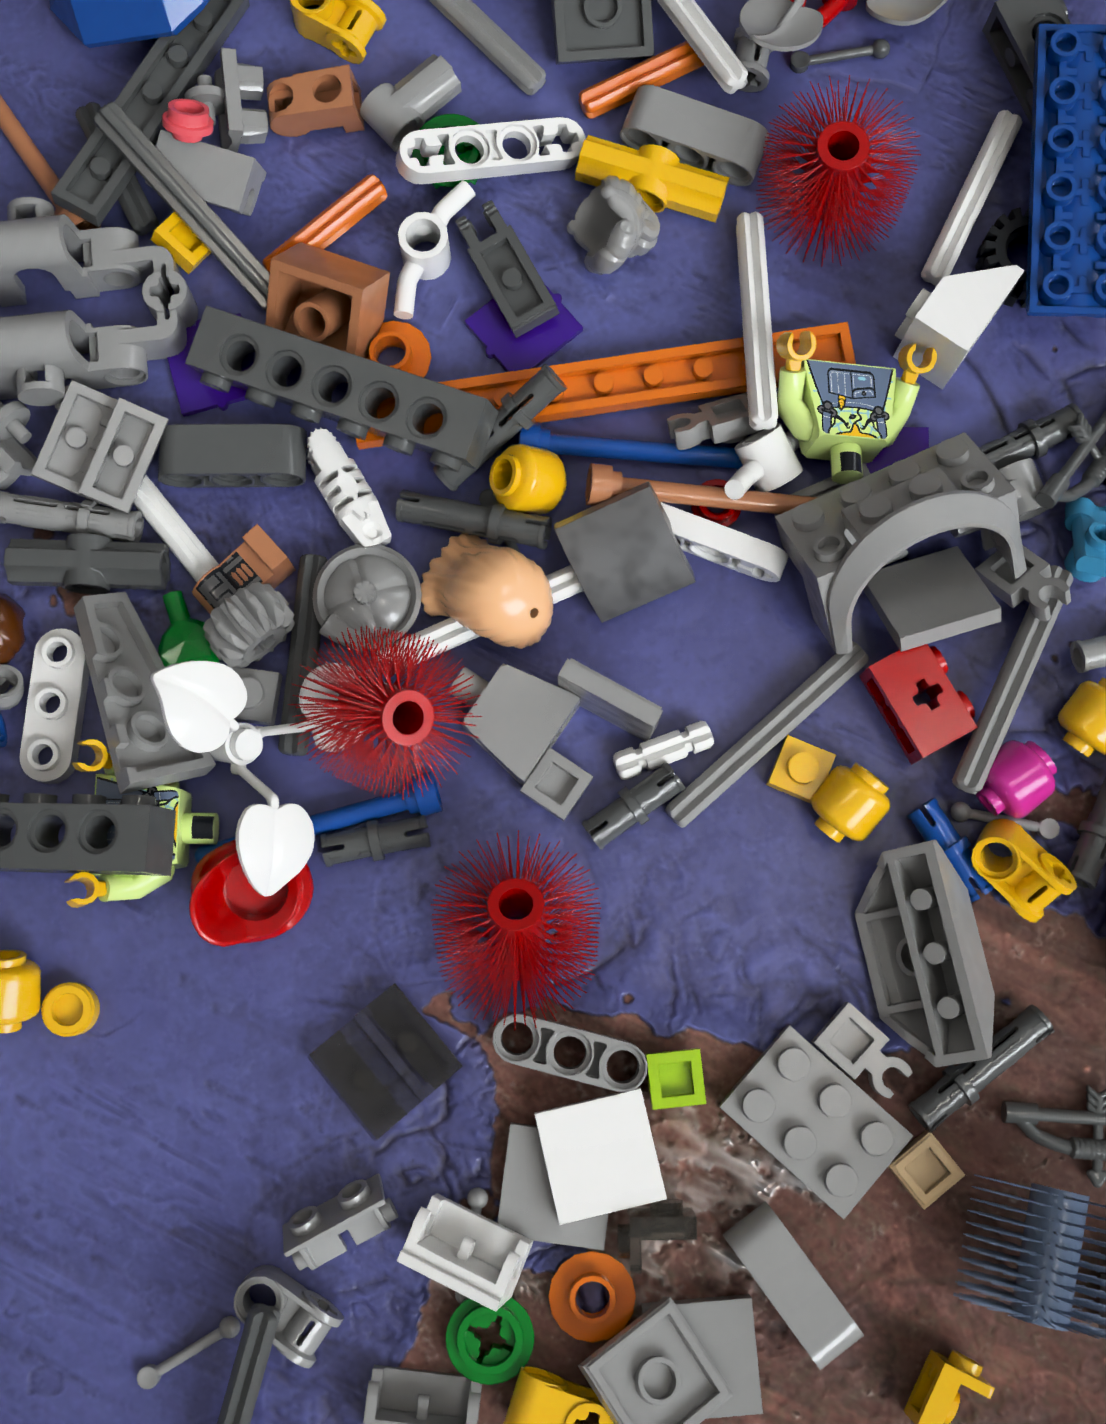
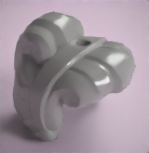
[567,175,660,275]

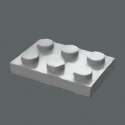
[718,1025,913,1219]

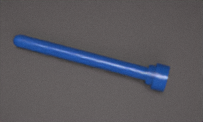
[519,422,743,469]
[194,771,443,863]

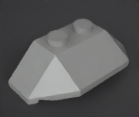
[854,840,995,1067]

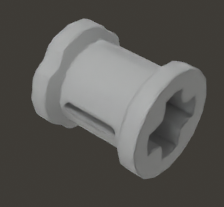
[733,26,774,92]

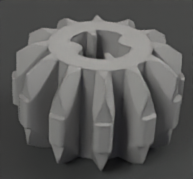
[203,582,295,668]

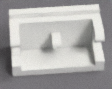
[397,1193,533,1312]

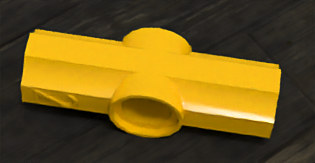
[575,135,730,223]

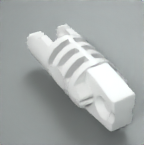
[306,427,392,549]

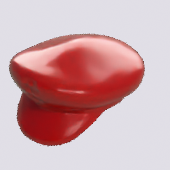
[189,840,314,947]

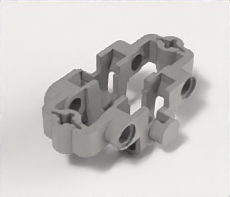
[0,197,198,406]

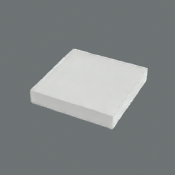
[534,1088,667,1225]

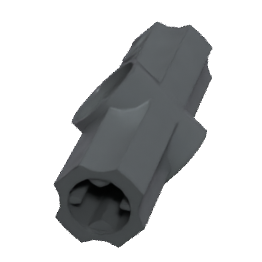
[4,533,171,595]

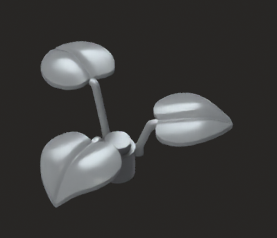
[739,0,948,52]

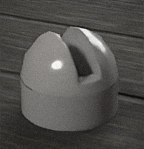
[0,664,24,710]

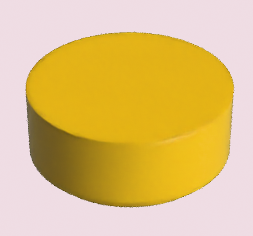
[41,982,100,1037]

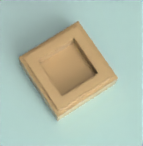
[888,1130,965,1210]

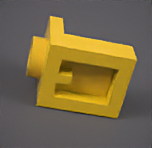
[904,1349,995,1424]

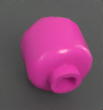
[975,740,1057,819]

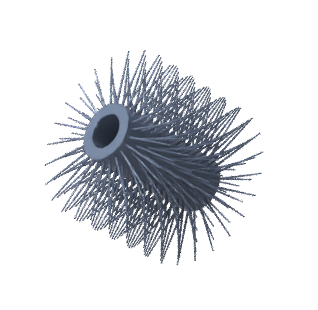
[953,1174,1106,1339]

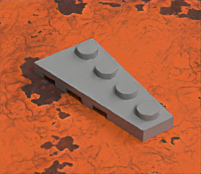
[74,592,216,794]

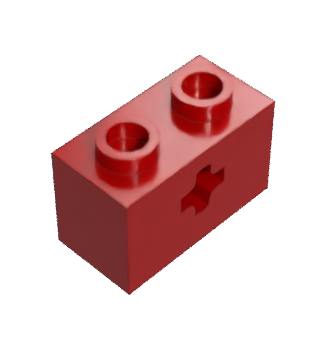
[859,644,978,765]

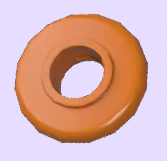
[366,321,432,378]
[548,1251,636,1343]

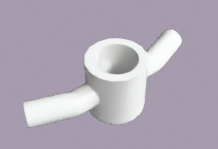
[393,180,475,319]
[724,424,803,500]

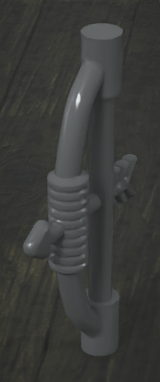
[1036,410,1106,509]
[1001,1085,1106,1188]

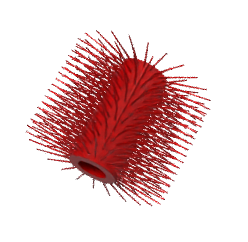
[755,75,921,267]
[288,625,482,800]
[431,830,601,1031]

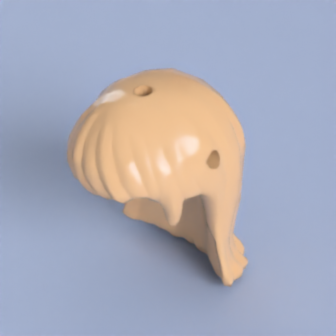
[420,533,553,649]

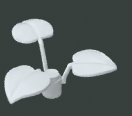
[150,661,362,897]

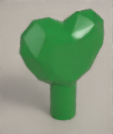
[158,591,220,667]

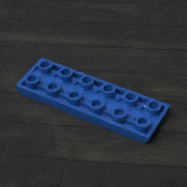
[1026,24,1106,318]

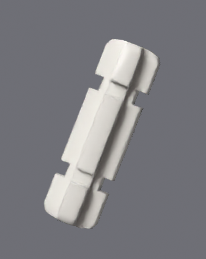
[613,721,714,780]

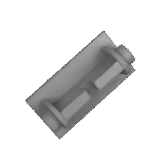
[282,1173,399,1271]

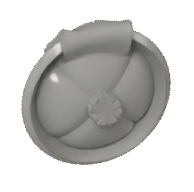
[312,544,422,654]

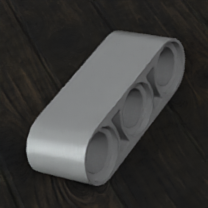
[619,85,770,186]
[492,1013,648,1092]
[722,1201,864,1370]

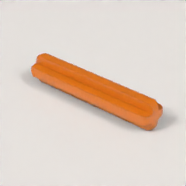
[578,41,704,119]
[262,174,388,273]

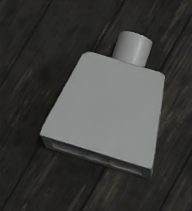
[449,664,580,786]

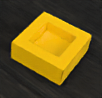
[150,212,211,274]
[766,735,836,804]

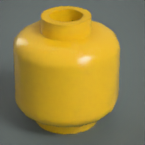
[489,444,567,515]
[1058,677,1106,758]
[811,762,891,843]
[0,950,41,1033]

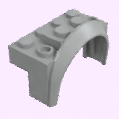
[775,432,1027,655]

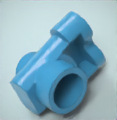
[1064,497,1106,582]

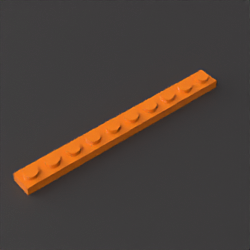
[356,322,856,450]

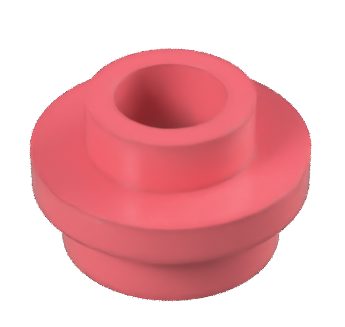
[162,98,214,143]

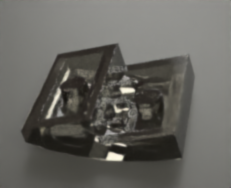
[307,983,463,1142]

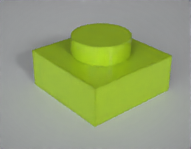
[645,1048,707,1110]

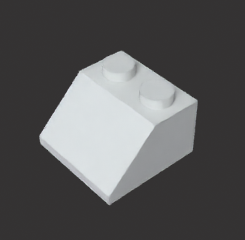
[893,265,1025,390]

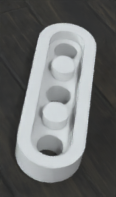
[19,628,90,784]

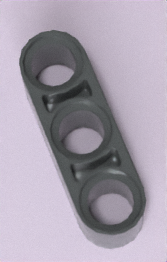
[158,424,307,488]

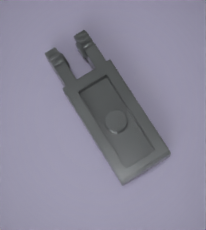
[455,200,560,338]

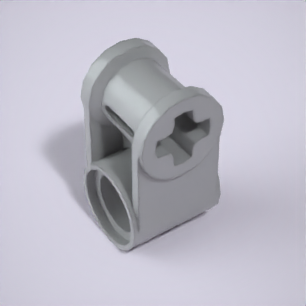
[234,1265,344,1368]

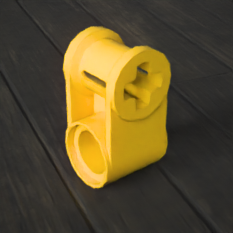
[289,0,387,64]
[971,818,1077,923]
[504,1366,614,1424]

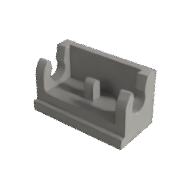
[145,130,267,216]
[363,1364,482,1424]

